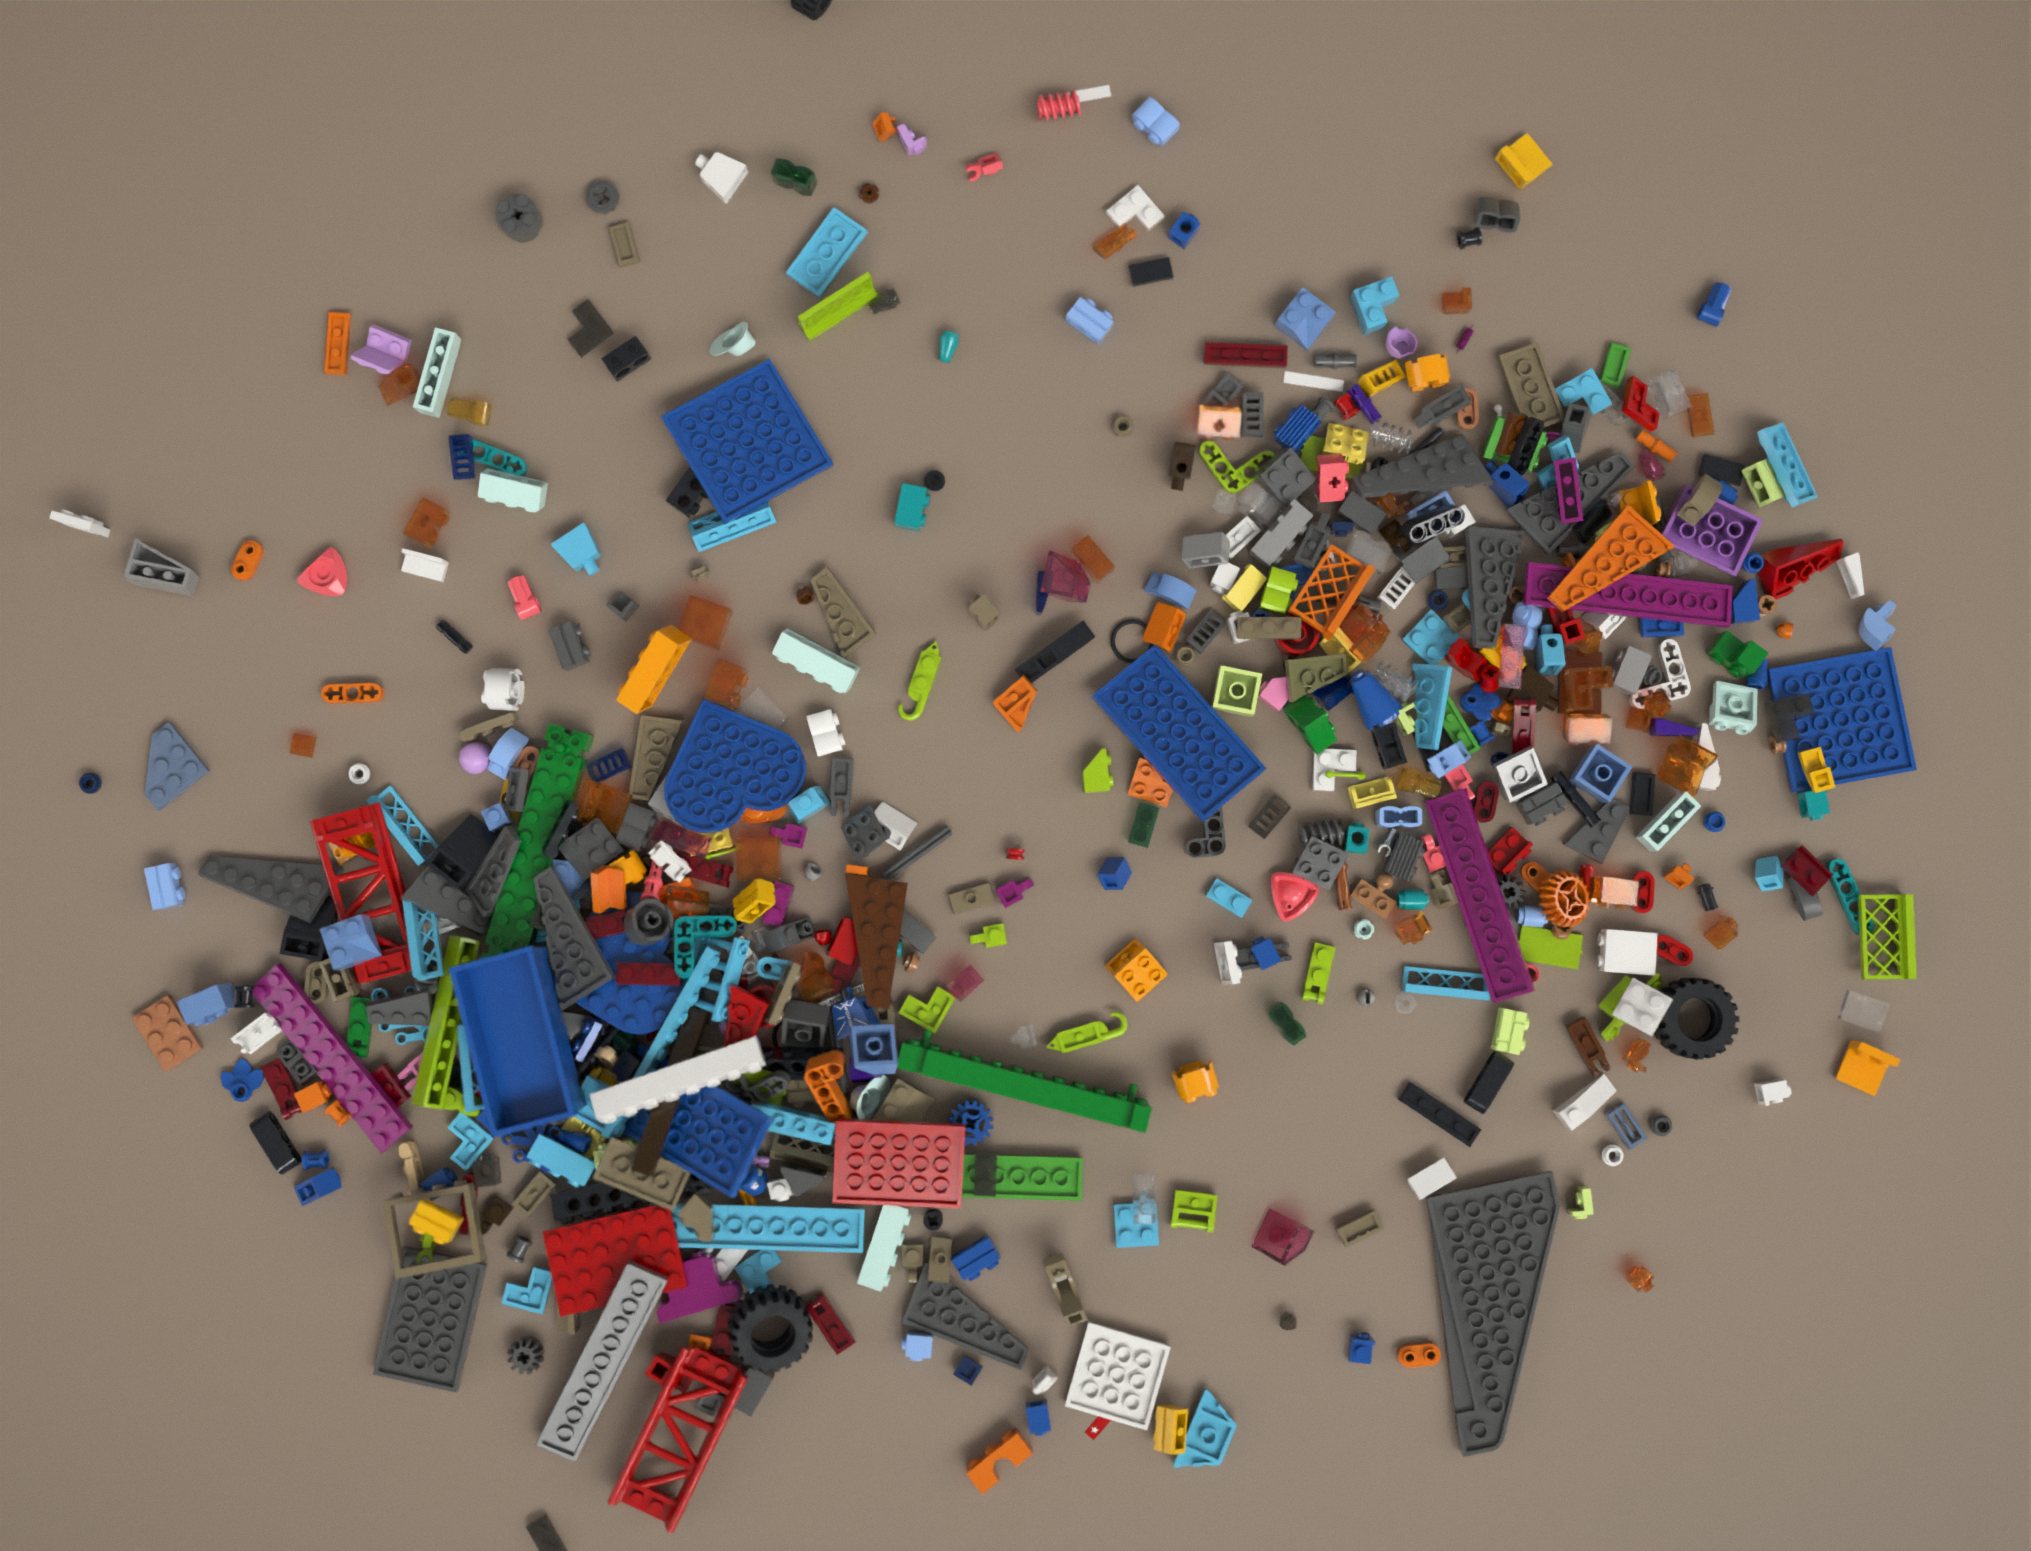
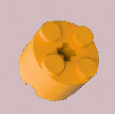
[1404,354,1450,392]
[608,849,648,889]
[1171,1060,1219,1103]

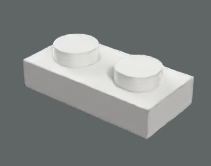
[1225,516,1261,560]

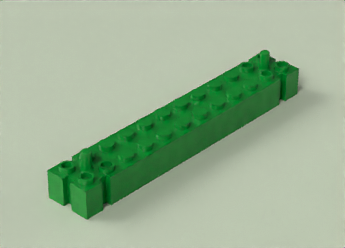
[480,723,594,959]
[897,1029,1152,1133]

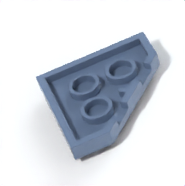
[144,722,210,811]

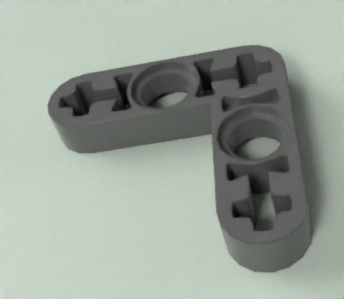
[721,1070,790,1105]

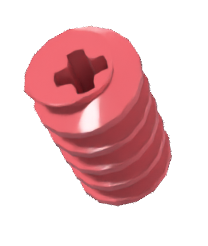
[1037,90,1081,122]

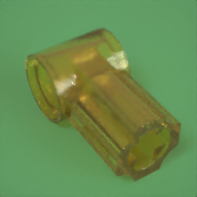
[447,398,492,426]
[1396,767,1442,799]

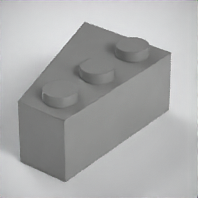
[1249,499,1313,570]
[123,538,200,597]

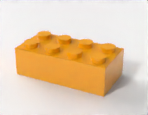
[616,625,692,714]

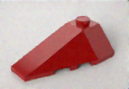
[1757,539,1844,600]

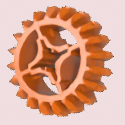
[1538,870,1591,927]

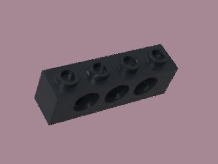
[761,1046,845,1081]

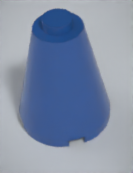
[1350,669,1403,730]

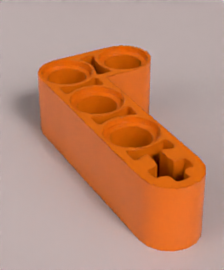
[804,1050,853,1131]

